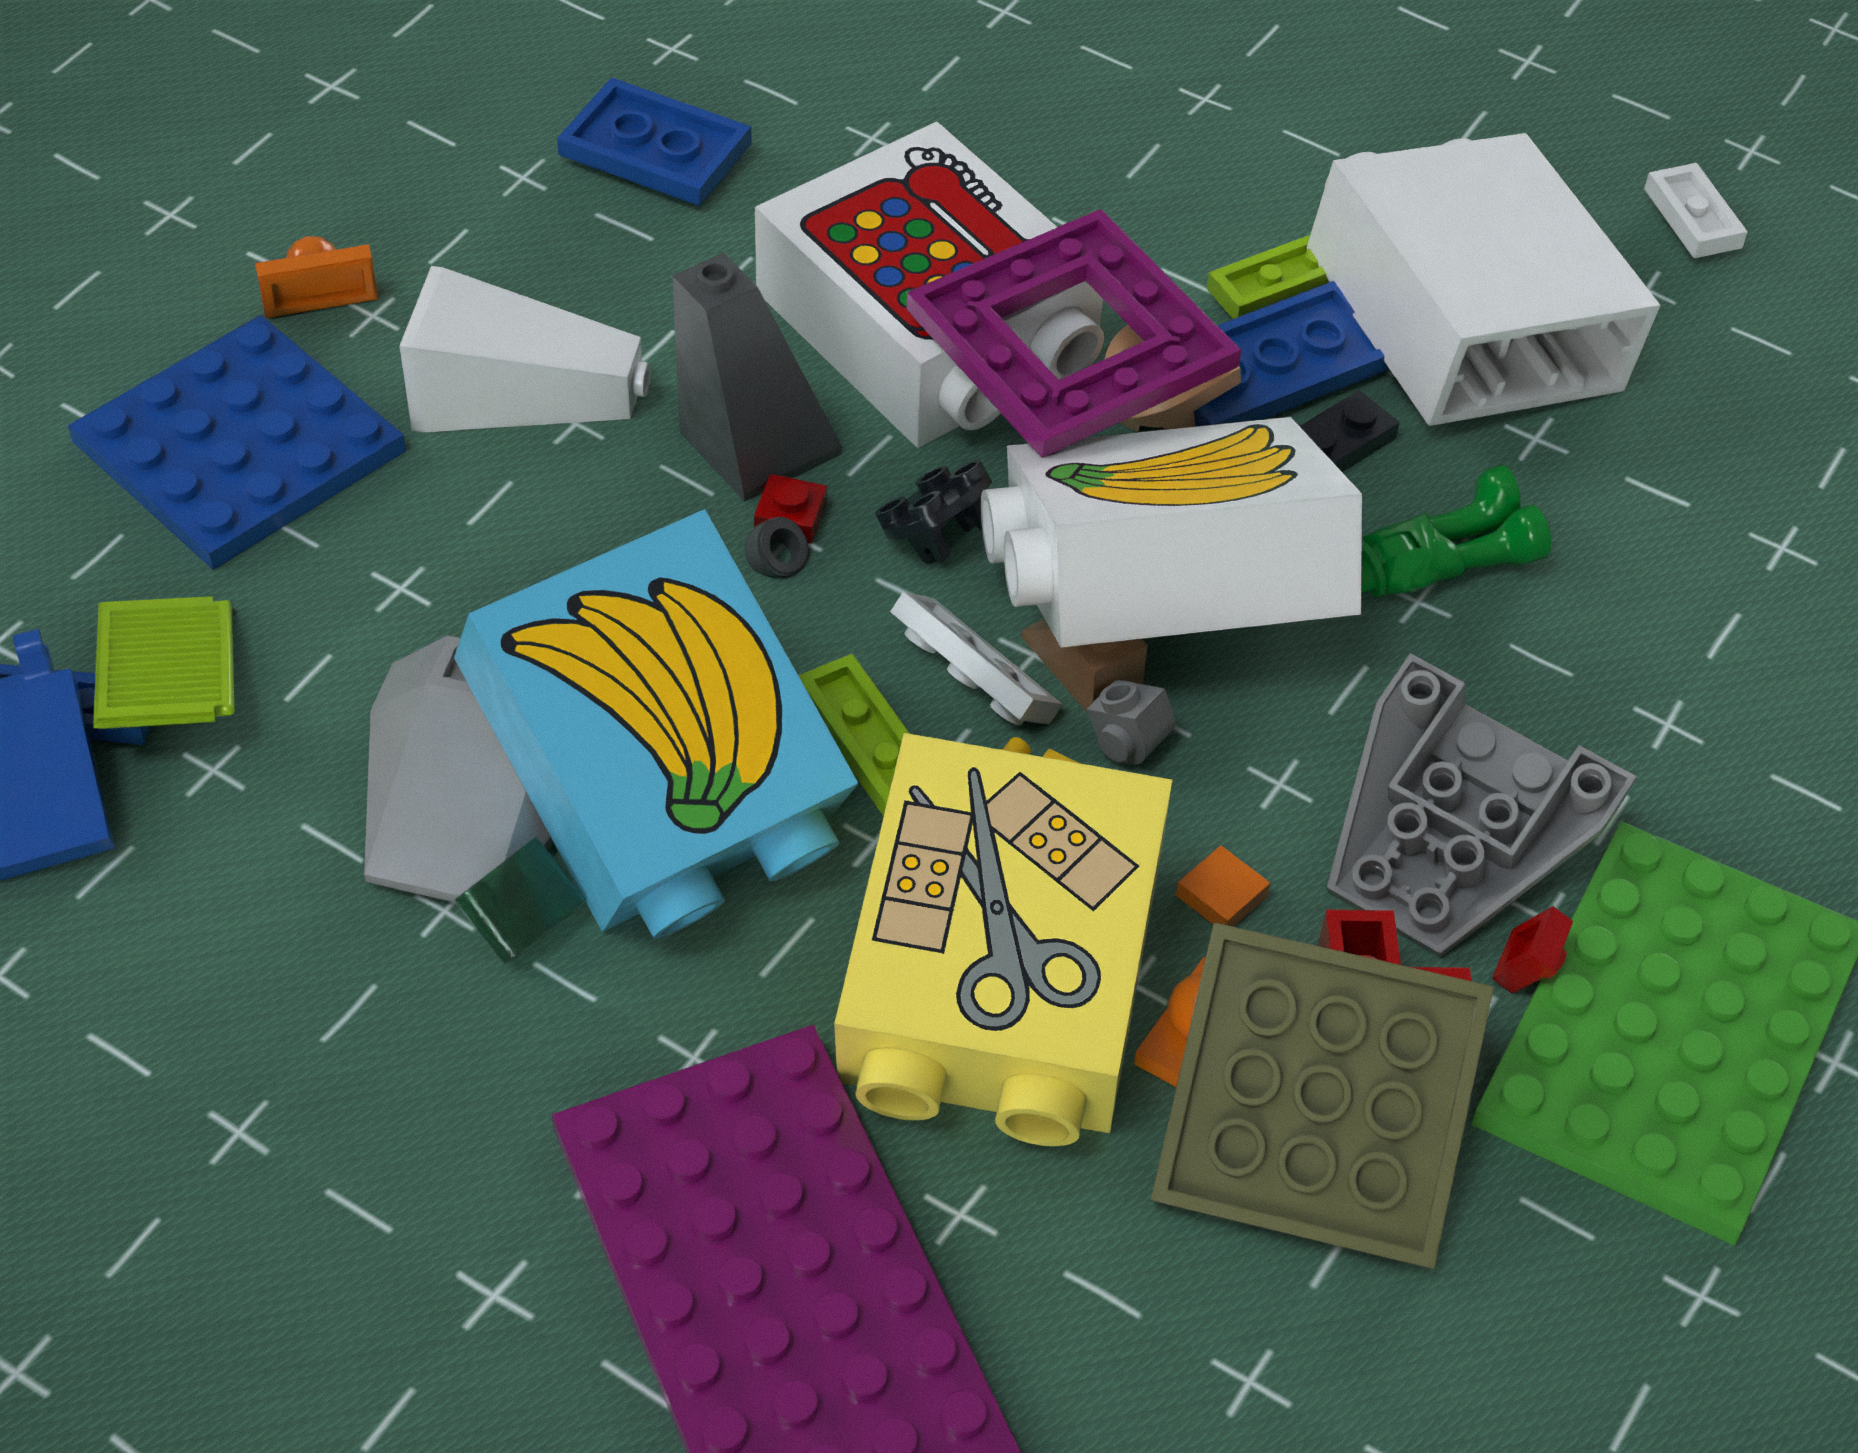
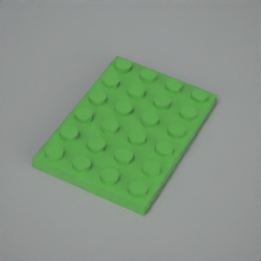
[1471,821,1858,1246]

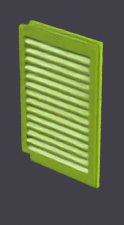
[93,596,235,729]

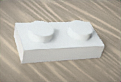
[1644,163,1747,258]

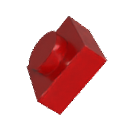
[754,474,827,544]
[1492,906,1573,994]

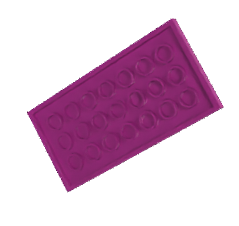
[551,1025,1021,1453]

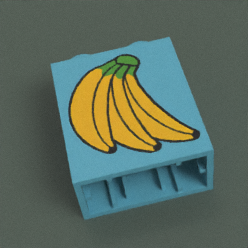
[454,509,858,939]

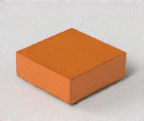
[1176,845,1271,927]

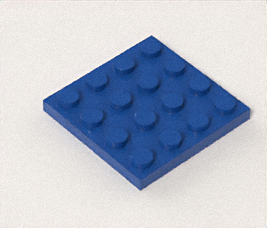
[68,315,406,570]

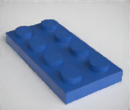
[1194,281,1389,426]

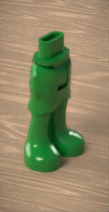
[1361,465,1551,597]

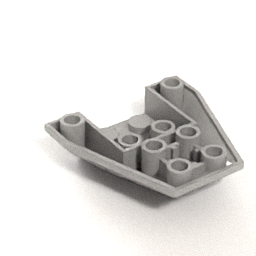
[364,635,554,911]
[1327,653,1637,958]

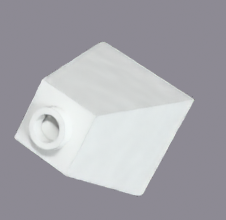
[400,266,651,433]

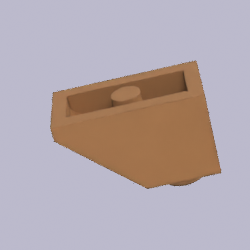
[1021,619,1147,714]

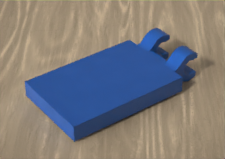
[0,629,115,881]

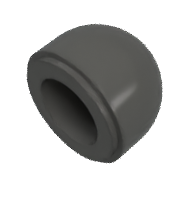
[745,517,808,578]

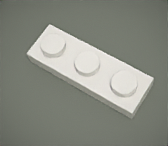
[890,591,1063,725]

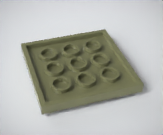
[1151,922,1494,1269]

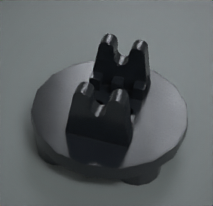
[875,460,992,564]

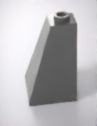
[672,252,842,502]

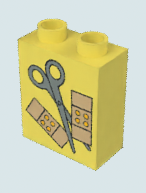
[834,733,1172,1146]

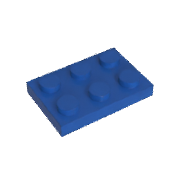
[557,77,752,206]

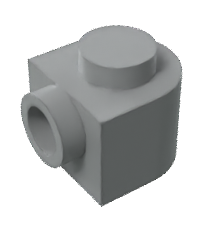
[1086,679,1175,765]

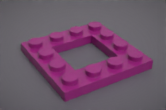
[906,209,1241,458]

